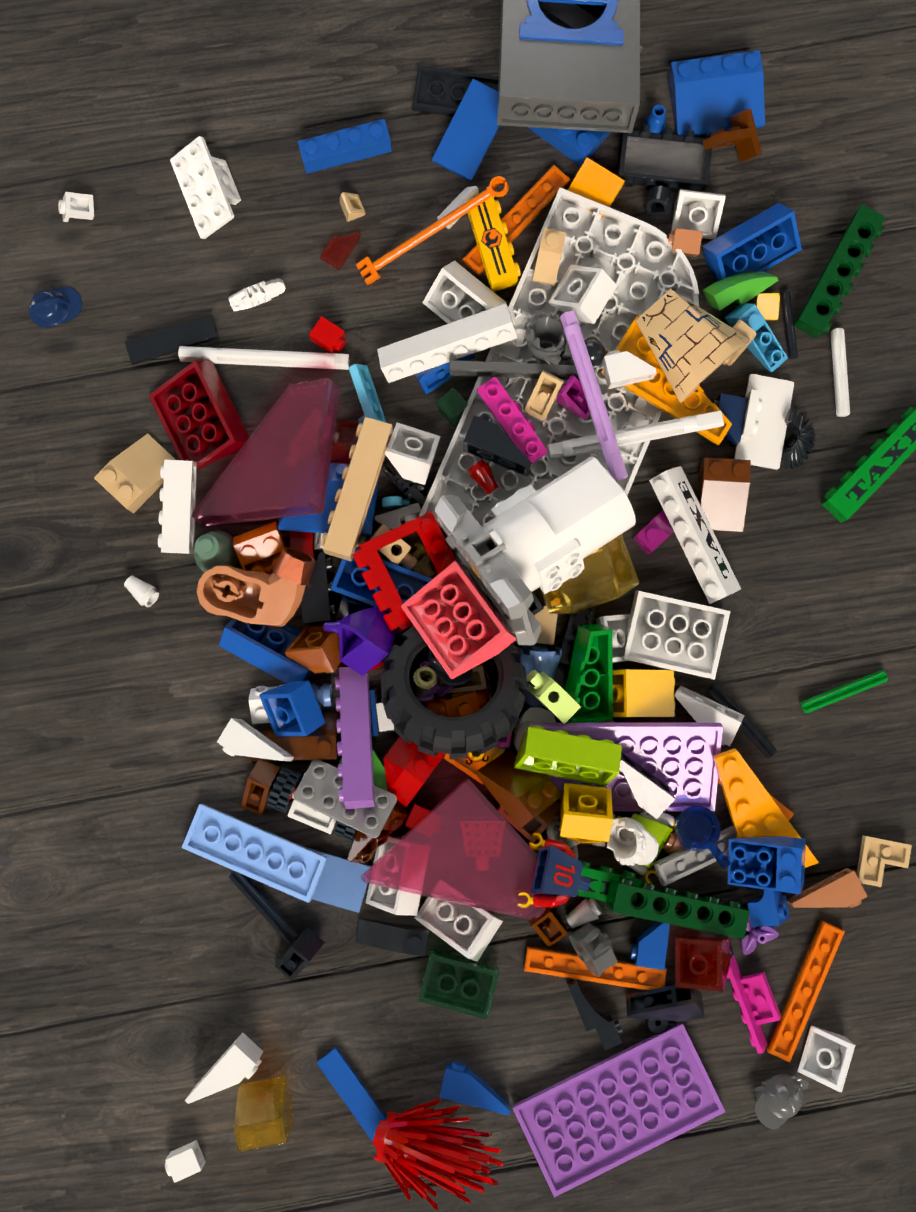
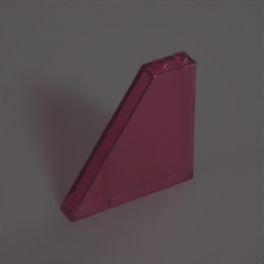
[192,378,340,526]
[361,778,546,920]

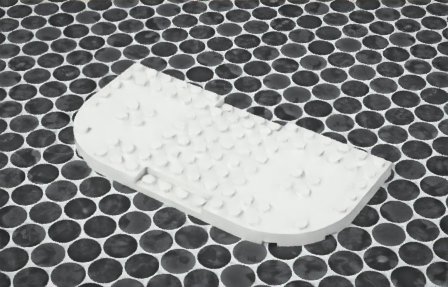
[419,188,699,528]

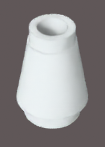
[124,576,159,607]
[566,898,602,928]

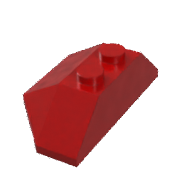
[383,737,445,807]

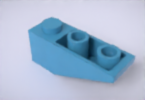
[725,303,788,372]

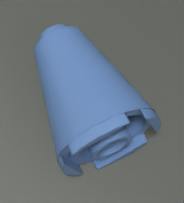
[516,644,562,708]

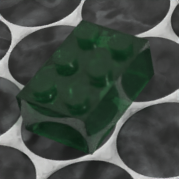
[418,949,500,1020]

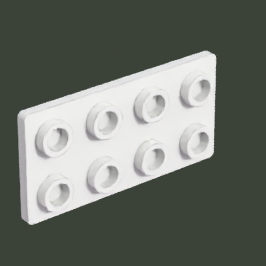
[170,136,241,239]
[734,374,794,470]

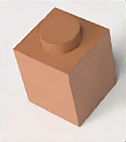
[667,228,703,257]

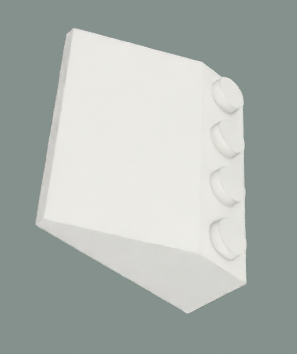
[623,591,730,679]

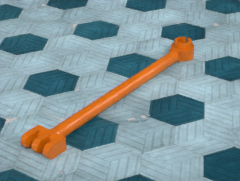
[356,176,509,285]

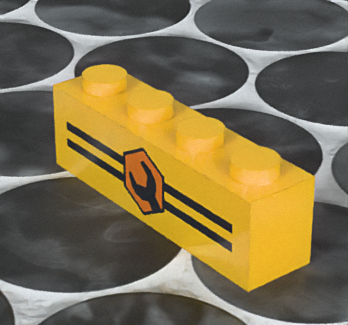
[466,197,521,292]

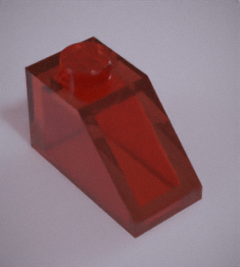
[331,420,359,464]

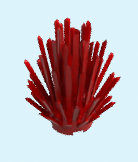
[373,1099,504,1210]

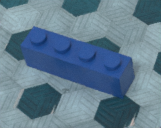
[298,119,392,174]

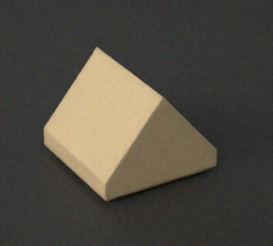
[340,192,365,222]

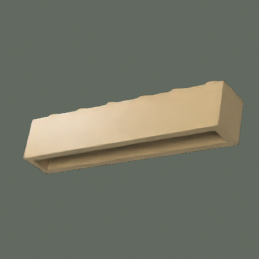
[321,417,393,562]

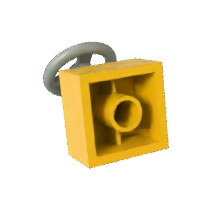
[547,783,613,859]

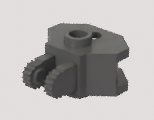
[569,922,618,977]

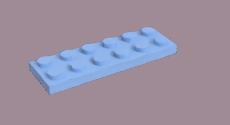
[182,804,328,903]

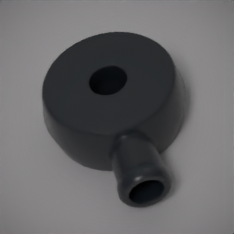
[646,1019,676,1034]

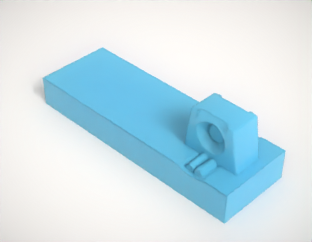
[348,364,387,424]

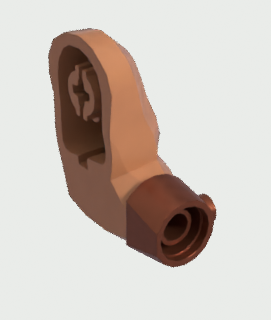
[197,547,315,627]

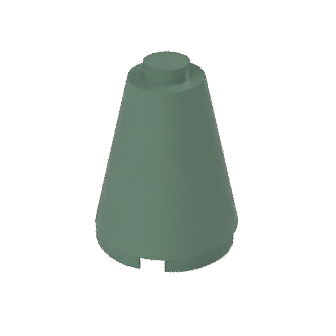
[194,530,239,572]

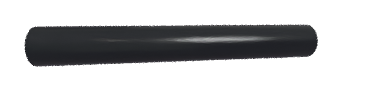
[781,291,798,359]

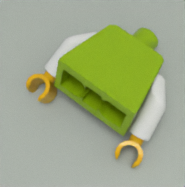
[617,812,686,884]

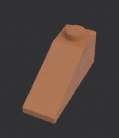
[787,868,868,908]

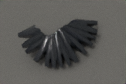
[782,407,816,470]

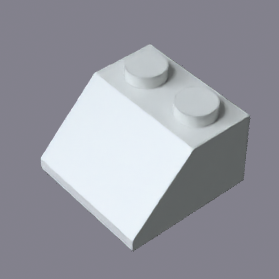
[548,265,617,324]
[385,423,440,485]

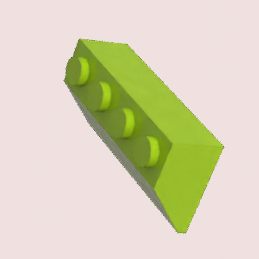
[514,726,622,786]

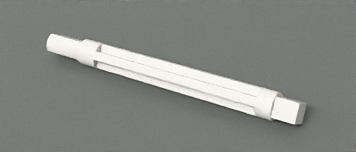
[178,346,350,370]
[548,410,724,459]

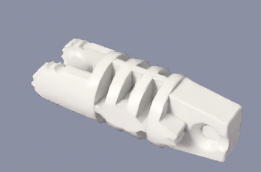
[228,278,286,311]

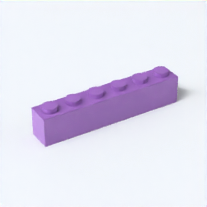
[335,667,375,809]

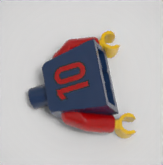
[518,833,590,908]

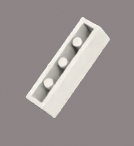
[158,460,197,554]

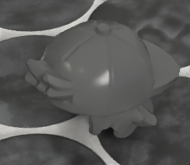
[525,313,566,366]
[754,1074,809,1129]

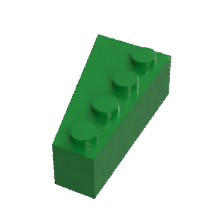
[565,623,613,723]

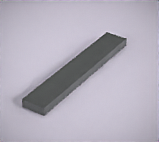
[449,360,580,380]

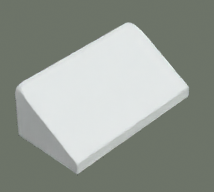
[437,186,479,229]

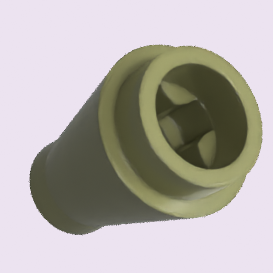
[412,667,437,697]

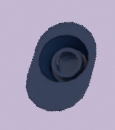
[29,287,82,328]

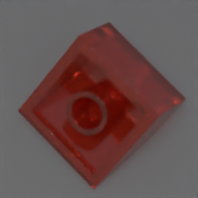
[675,935,730,992]

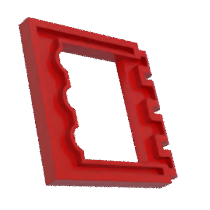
[352,511,457,631]

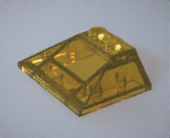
[542,534,639,614]

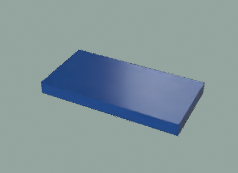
[432,79,500,182]

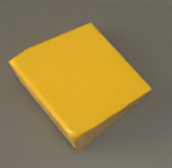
[754,293,780,321]

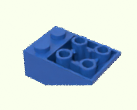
[728,836,806,894]

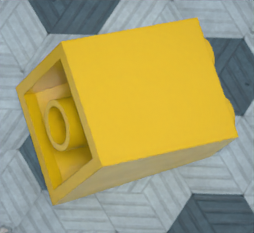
[613,669,676,717]

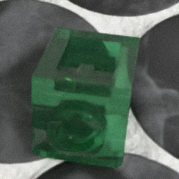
[436,388,468,425]

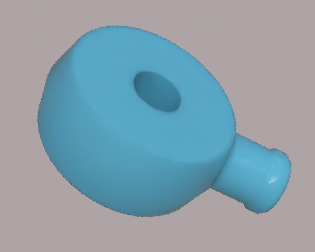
[382,496,410,509]

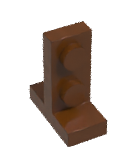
[703,109,762,162]

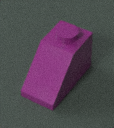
[633,510,674,555]

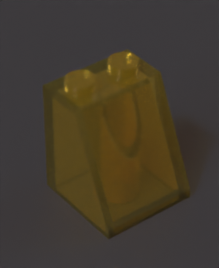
[234,1076,294,1152]

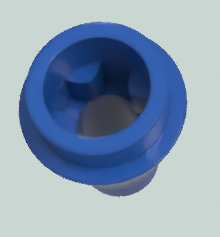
[644,105,666,133]

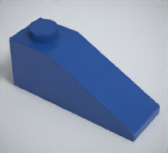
[440,1061,510,1116]

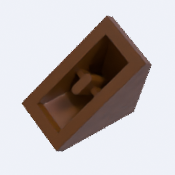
[527,907,568,947]

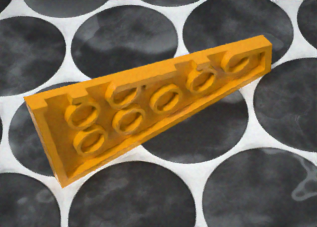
[601,314,732,445]
[713,748,819,868]

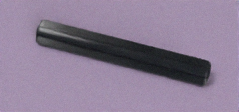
[707,683,777,758]
[229,871,298,945]

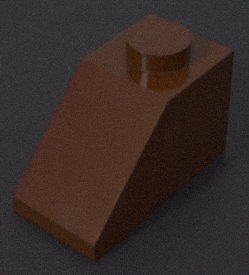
[241,759,280,816]

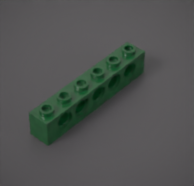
[794,204,886,339]
[605,877,750,939]

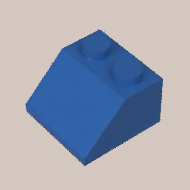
[259,681,325,736]

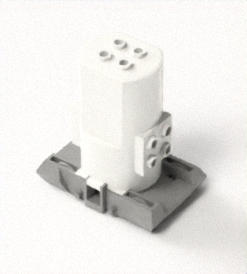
[435,457,636,645]

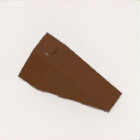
[246,712,339,761]

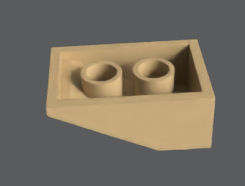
[94,433,176,513]

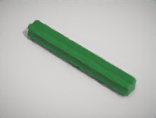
[800,670,888,713]

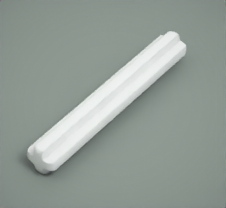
[831,328,850,417]

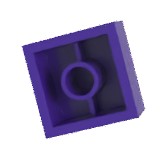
[324,606,398,676]

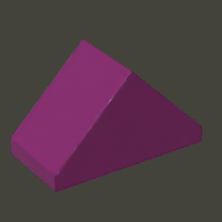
[556,375,591,421]

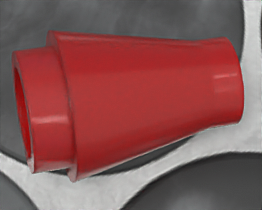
[468,459,499,495]

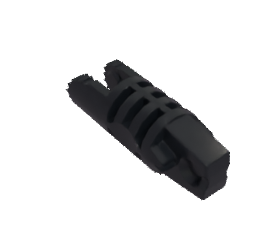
[381,464,427,506]

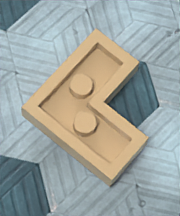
[856,835,912,887]

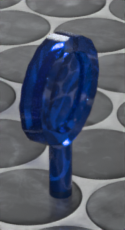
[675,806,731,869]

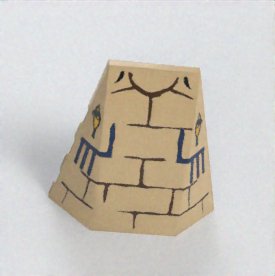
[636,289,751,404]

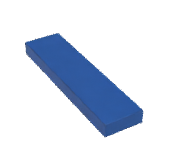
[316,1047,387,1141]

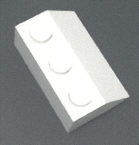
[422,261,507,324]
[366,835,431,916]

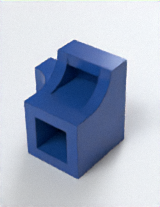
[748,890,790,927]

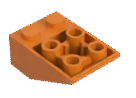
[233,521,286,575]

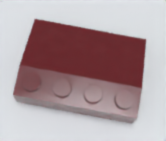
[149,360,251,471]

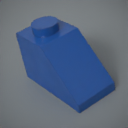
[630,922,670,970]

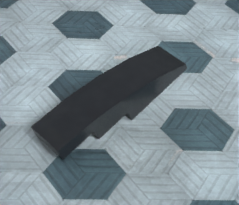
[554,596,597,690]

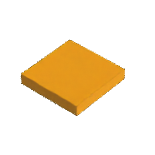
[568,158,625,218]

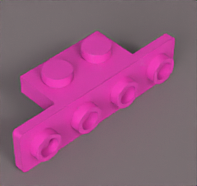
[477,377,548,464]
[724,955,781,1054]

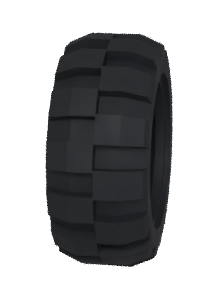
[381,625,527,759]

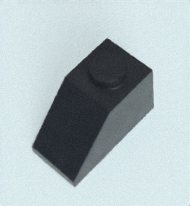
[275,927,325,981]

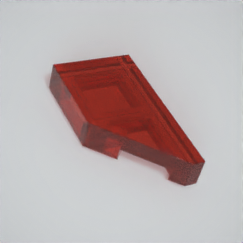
[320,232,361,271]

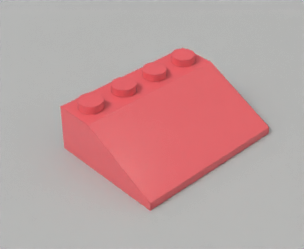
[401,561,517,679]

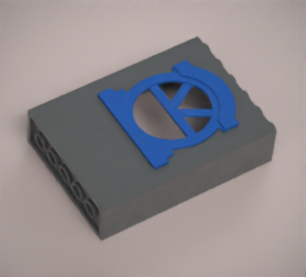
[497,0,640,133]

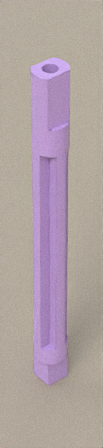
[560,310,628,481]

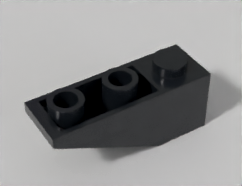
[301,552,336,625]

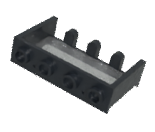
[617,125,712,192]

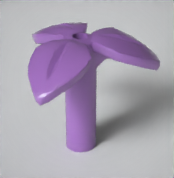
[415,661,453,701]
[740,915,779,955]

